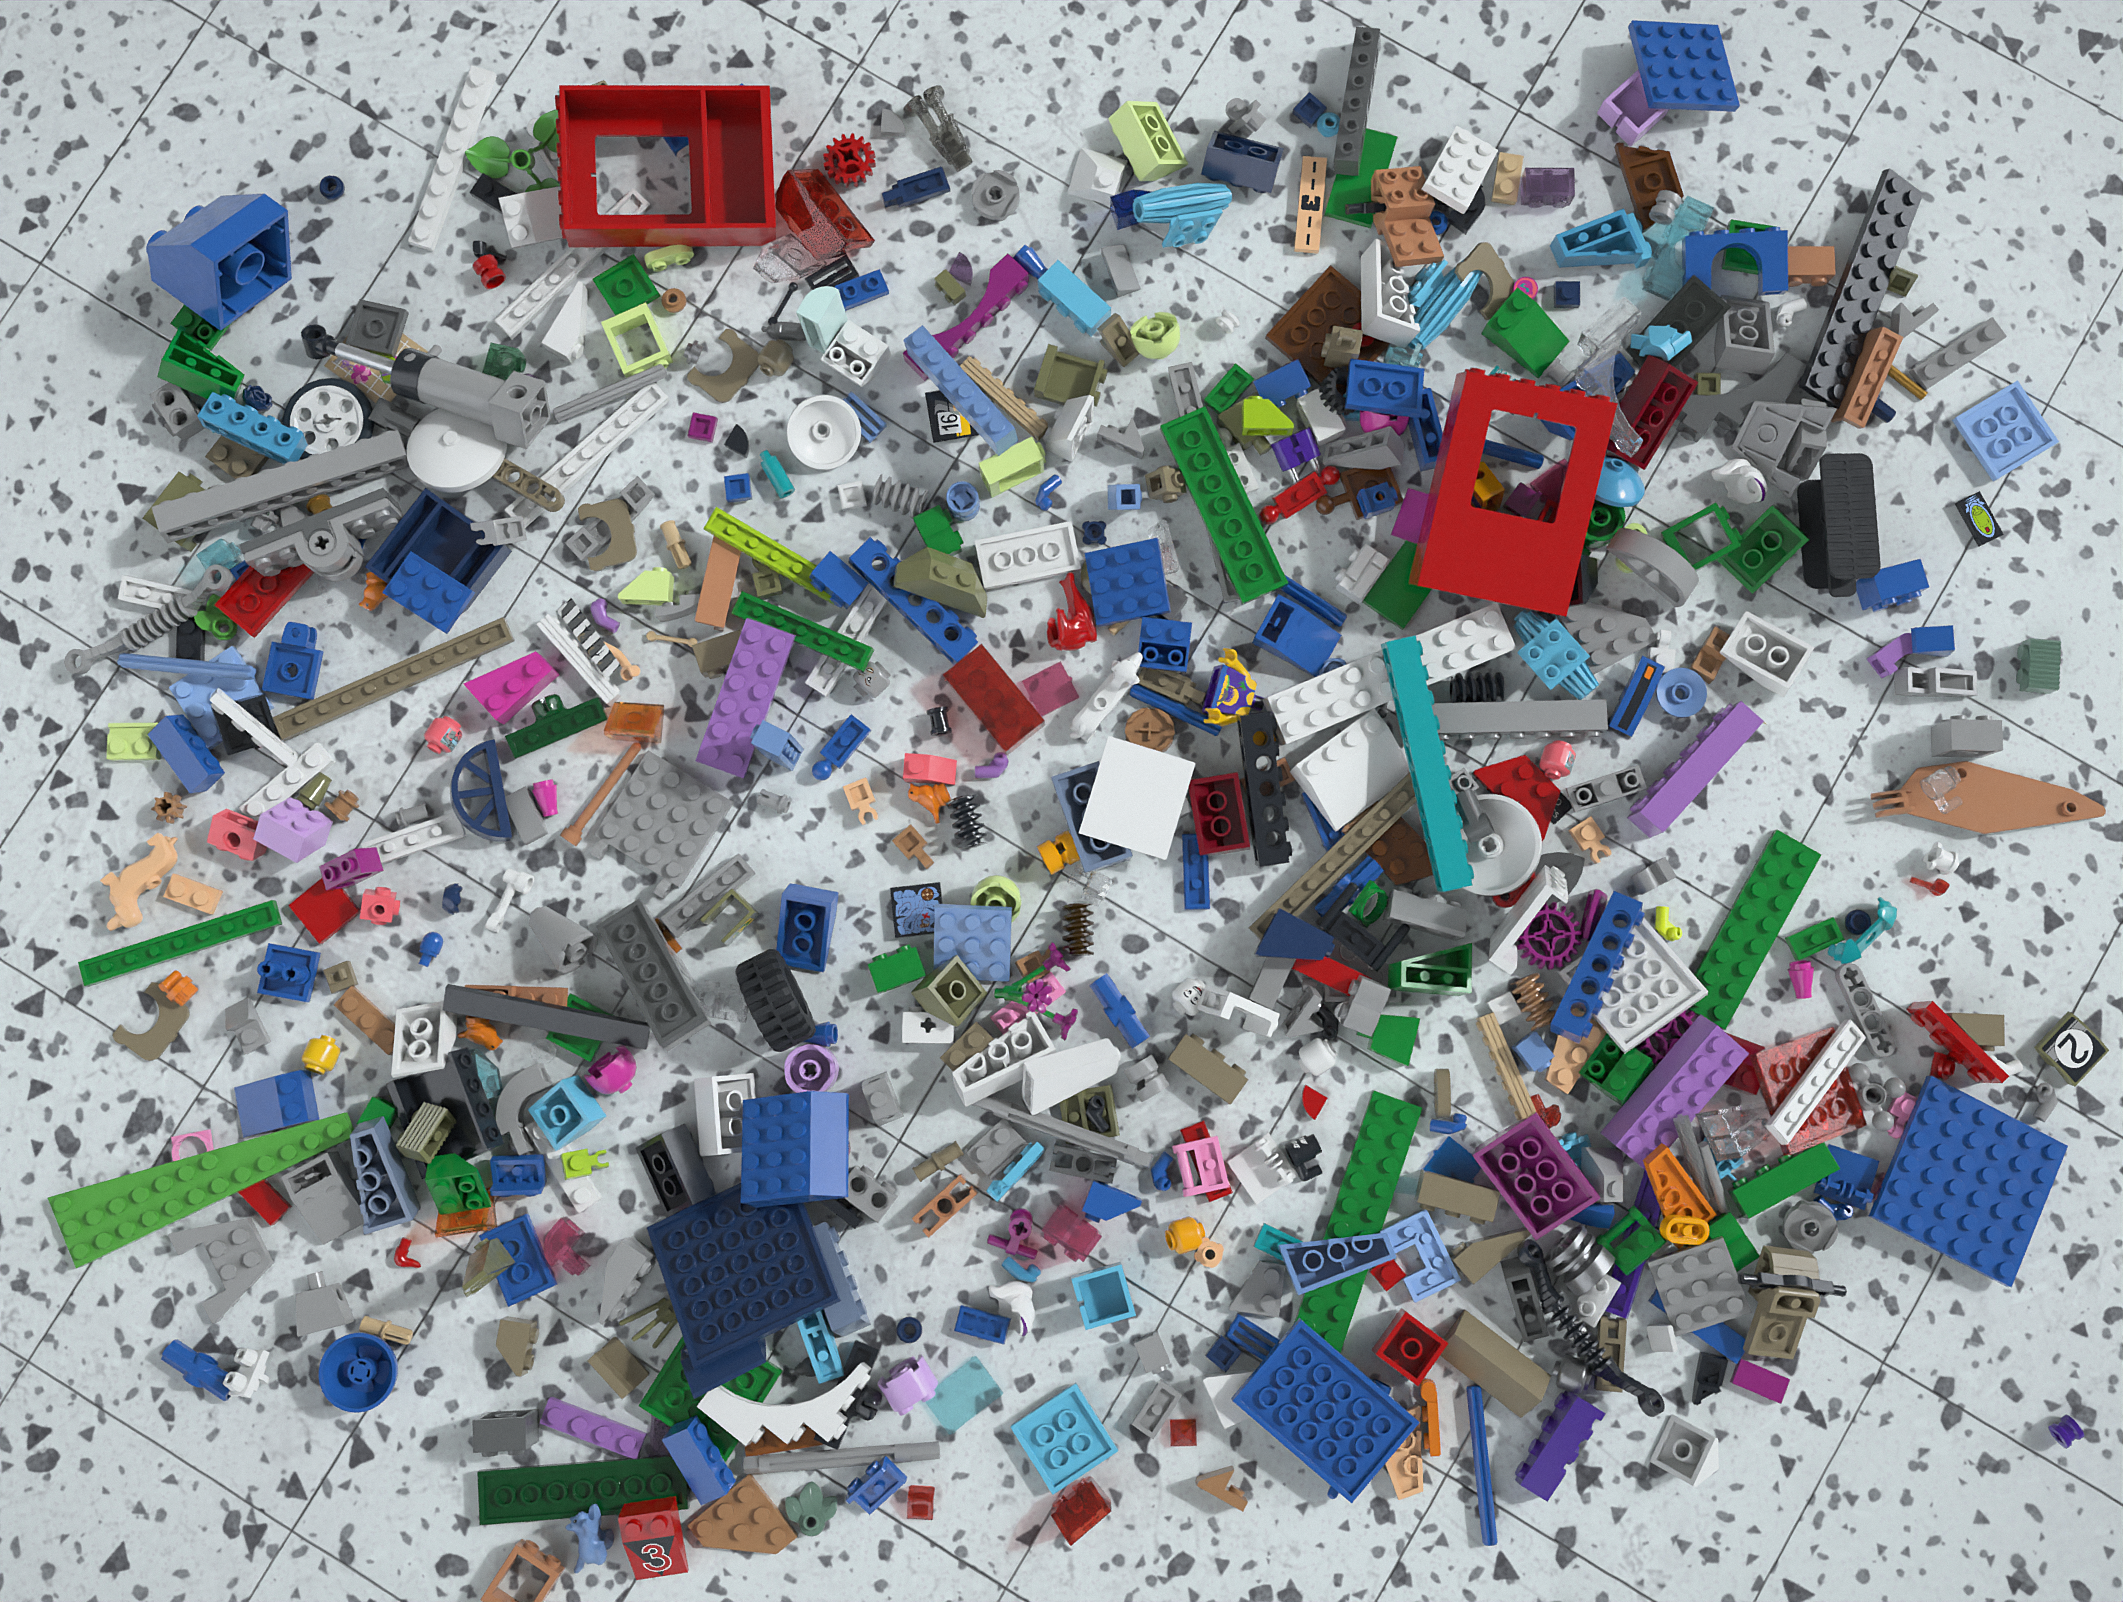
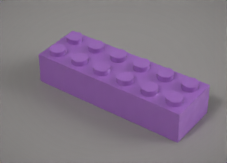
[695,618,796,778]
[1627,701,1764,838]
[1600,1014,1749,1170]

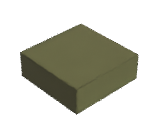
[1694,373,1721,396]

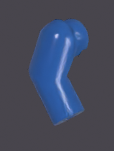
[1035,474,1062,511]
[1430,1113,1467,1134]
[1151,1151,1174,1191]
[1813,1195,1854,1221]

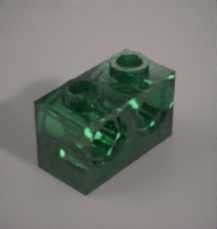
[482,342,526,380]

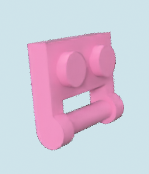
[1172,1136,1229,1197]

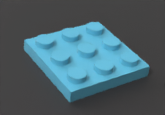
[1010,1382,1118,1495]

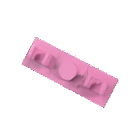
[990,972,1066,1035]

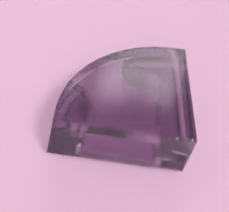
[949,252,973,286]

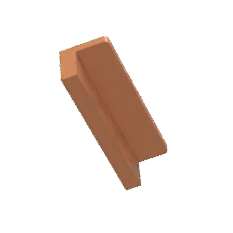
[1831,327,1903,429]
[695,536,741,632]

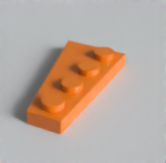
[1643,1143,1717,1249]

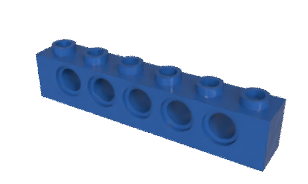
[848,537,978,667]
[1550,891,1645,1044]

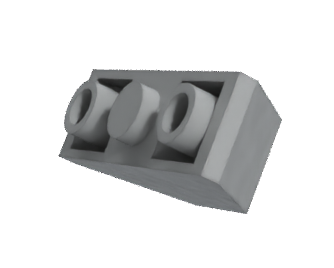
[1565,765,1647,812]

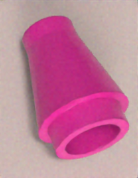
[532,779,558,817]
[1787,960,1814,999]

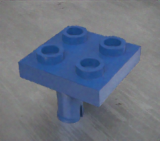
[257,943,321,1002]

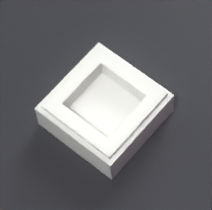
[837,481,867,511]
[1486,991,1522,1025]

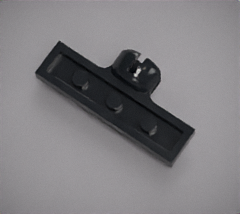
[813,1340,882,1450]

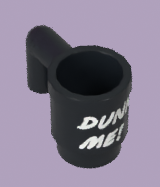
[1284,1134,1323,1182]

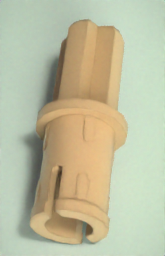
[660,520,691,569]
[359,1316,413,1345]

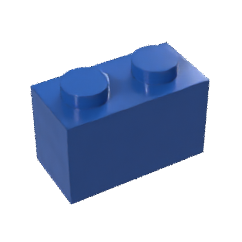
[1253,358,1312,408]
[809,551,869,609]

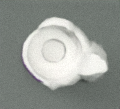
[1711,458,1768,505]
[989,1281,1035,1337]

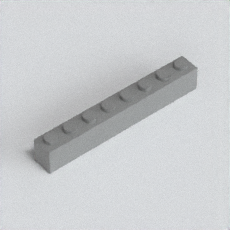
[1432,699,1608,741]

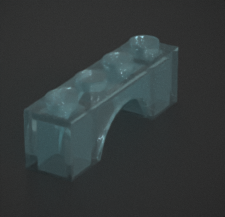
[1642,196,1714,301]

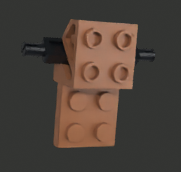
[1345,166,1447,267]

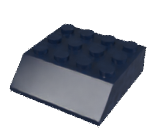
[365,488,512,614]

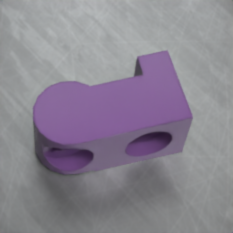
[1867,633,1913,679]

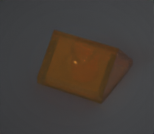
[604,702,664,743]
[434,1188,497,1238]

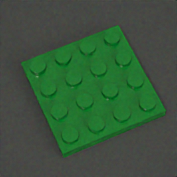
[639,1336,783,1463]

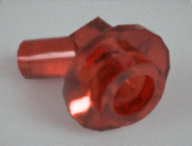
[1530,1094,1561,1129]

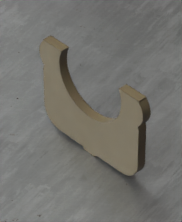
[1455,242,1514,320]
[687,328,760,403]
[578,499,637,571]
[112,982,190,1061]

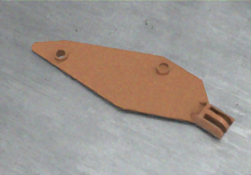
[1870,761,2106,834]

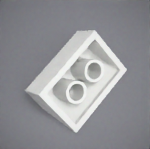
[694,1073,756,1156]

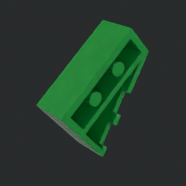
[1388,943,1472,996]

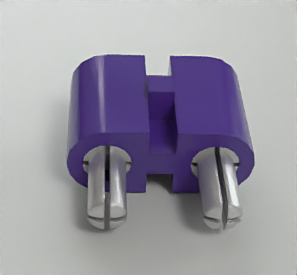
[1271,427,1322,484]

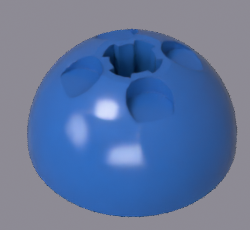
[319,1333,398,1413]

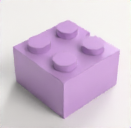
[1597,69,1669,147]
[253,797,333,863]

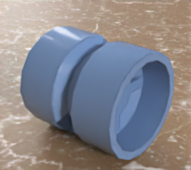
[946,481,980,521]

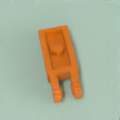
[1420,1378,1441,1457]

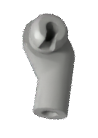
[2033,1083,2058,1122]

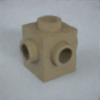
[1145,465,1187,503]

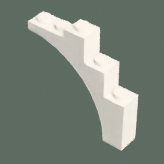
[697,1362,872,1446]

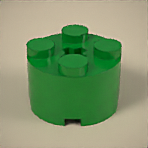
[1583,499,1626,548]

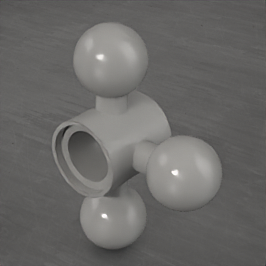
[1848,1063,1906,1131]

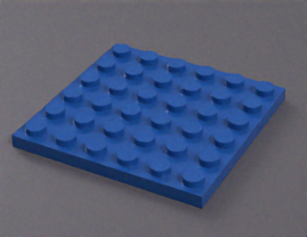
[1868,1076,2068,1287]

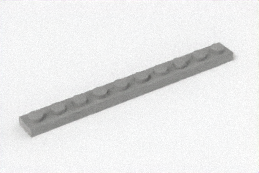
[1168,362,1240,604]

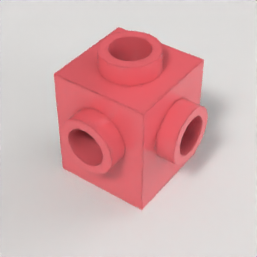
[360,887,400,925]

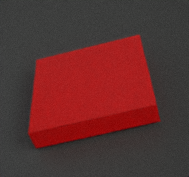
[288,878,361,944]

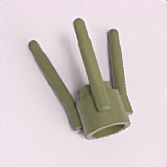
[619,1297,678,1349]

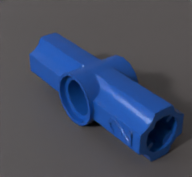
[1314,856,1384,918]
[1089,973,1150,1049]
[161,1339,231,1401]

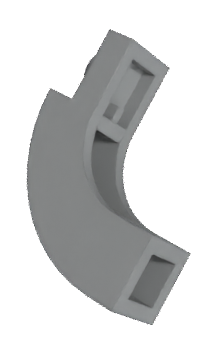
[496,1063,553,1155]

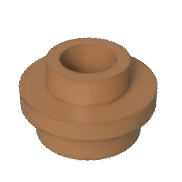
[662,288,686,313]

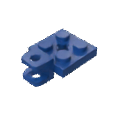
[262,622,324,700]

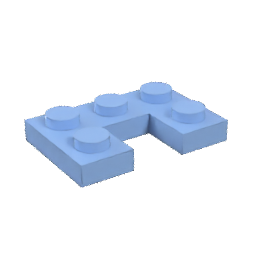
[1380,1209,1461,1303]

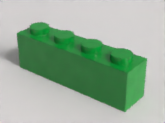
[1727,1139,1840,1219]

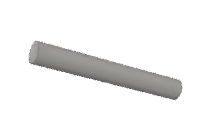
[1698,1141,1730,1213]

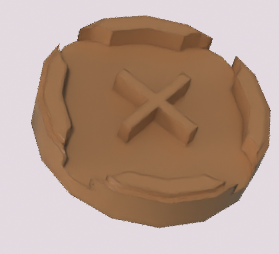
[1125,707,1175,752]

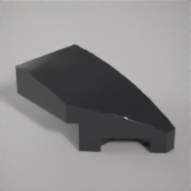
[1692,1352,1728,1405]

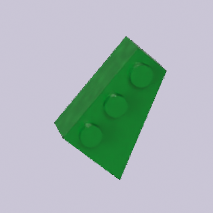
[157,325,245,400]

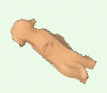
[100,833,178,931]

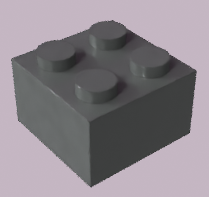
[472,1409,539,1457]

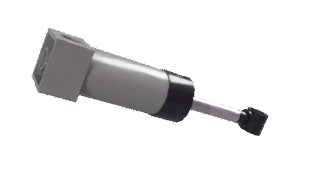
[301,324,551,449]

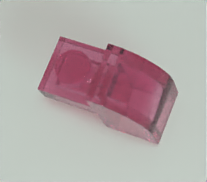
[544,1216,591,1276]

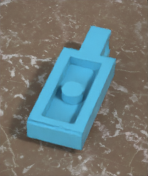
[986,1142,1046,1202]

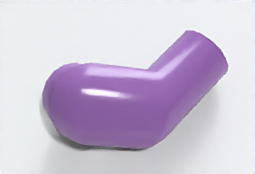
[590,598,620,633]
[975,752,1009,778]

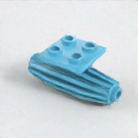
[1133,183,1232,248]
[1407,259,1483,350]
[1513,610,1599,700]

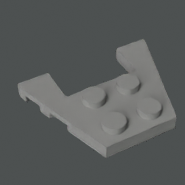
[1732,401,1837,499]
[168,1218,274,1324]

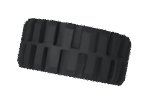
[735,949,816,1052]

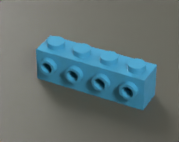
[197,392,308,465]

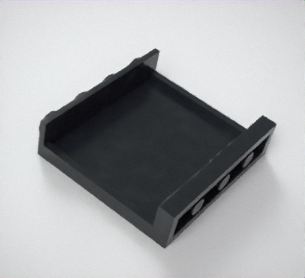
[386,1047,504,1179]

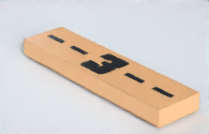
[1294,156,1327,254]

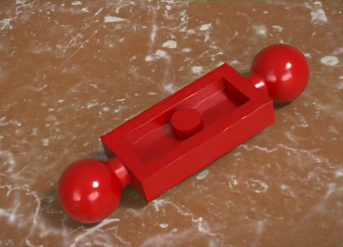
[1259,465,1340,525]

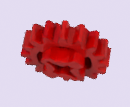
[823,133,876,188]

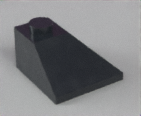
[1540,554,1598,612]

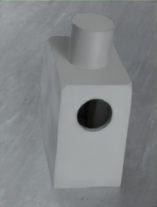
[861,1071,904,1126]
[296,1271,354,1337]

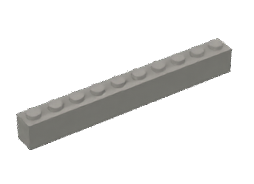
[152,430,410,543]

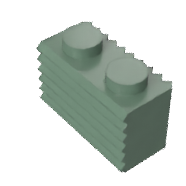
[2016,638,2061,694]

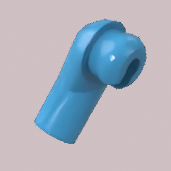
[1002,1256,1041,1283]

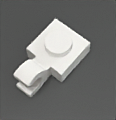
[1647,630,1676,675]

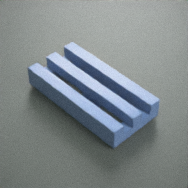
[843,391,887,443]

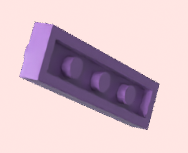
[540,1397,647,1459]

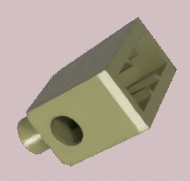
[1216,391,1272,456]

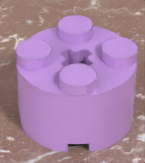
[784,1044,839,1093]
[877,1354,938,1416]

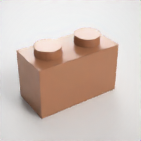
[1788,246,1836,287]

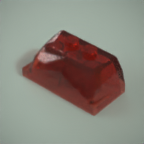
[775,169,875,261]

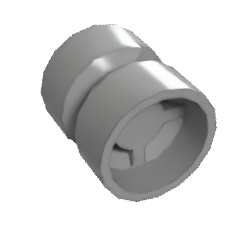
[1123,1054,1170,1102]

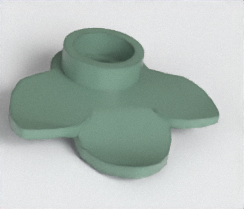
[785,1481,837,1537]

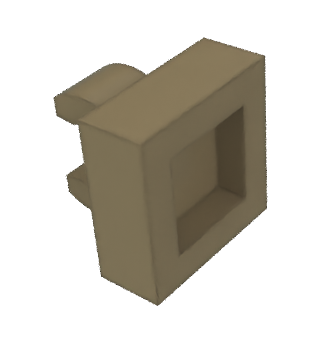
[323,961,359,994]

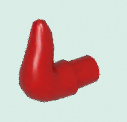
[394,1237,421,1268]

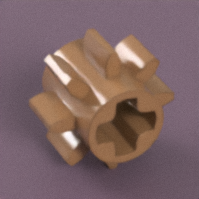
[151,792,187,824]

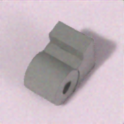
[1631,857,1677,895]

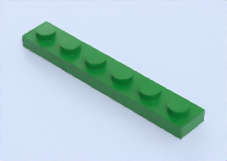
[731,591,874,672]

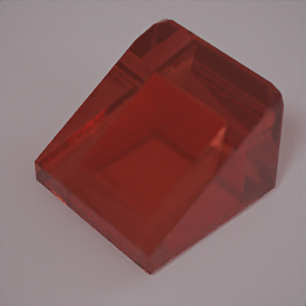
[907,1485,935,1520]

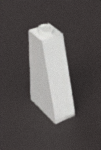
[1022,1038,1121,1115]
[1202,1367,1257,1429]

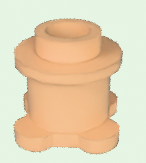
[1194,1237,1224,1268]

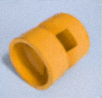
[1036,830,1080,875]

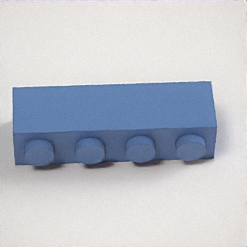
[750,720,804,771]

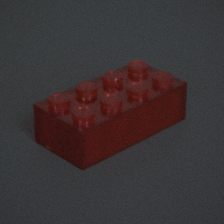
[943,644,1045,756]

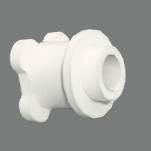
[1923,842,1959,875]

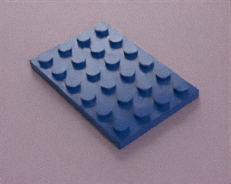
[1231,1318,1420,1503]

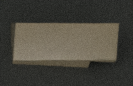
[1440,1309,1551,1418]

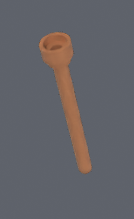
[560,742,641,846]

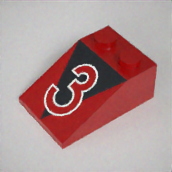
[618,1496,689,1580]

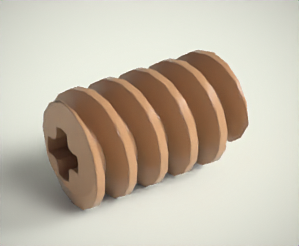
[1510,973,1557,1031]

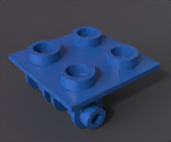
[1813,1144,1880,1210]

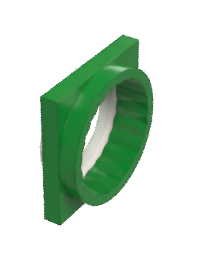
[1348,880,1388,928]

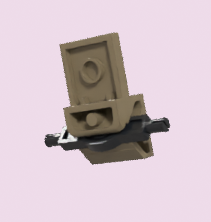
[1738,1245,1847,1359]

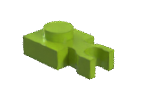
[560,1149,609,1180]

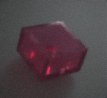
[1041,1201,1102,1262]

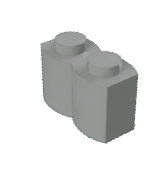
[1338,975,1391,1037]

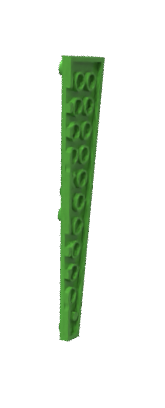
[48,1112,354,1268]

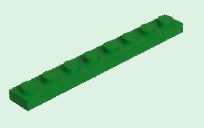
[78,900,282,987]

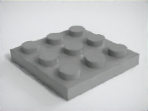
[1647,1236,1752,1337]

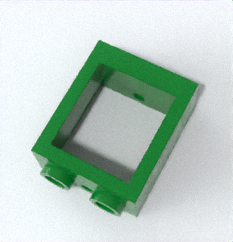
[1661,502,1742,572]

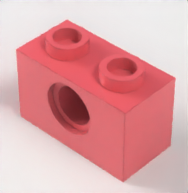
[207,808,267,861]

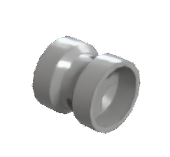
[1649,190,1682,225]

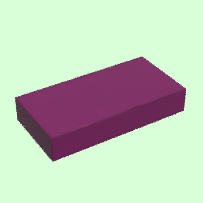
[1730,1359,1790,1404]

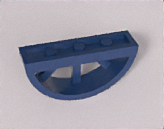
[450,739,512,842]

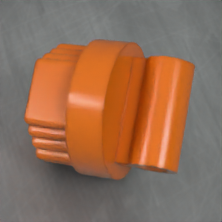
[159,970,198,1006]

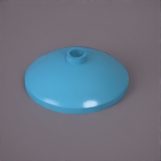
[1595,455,1645,507]

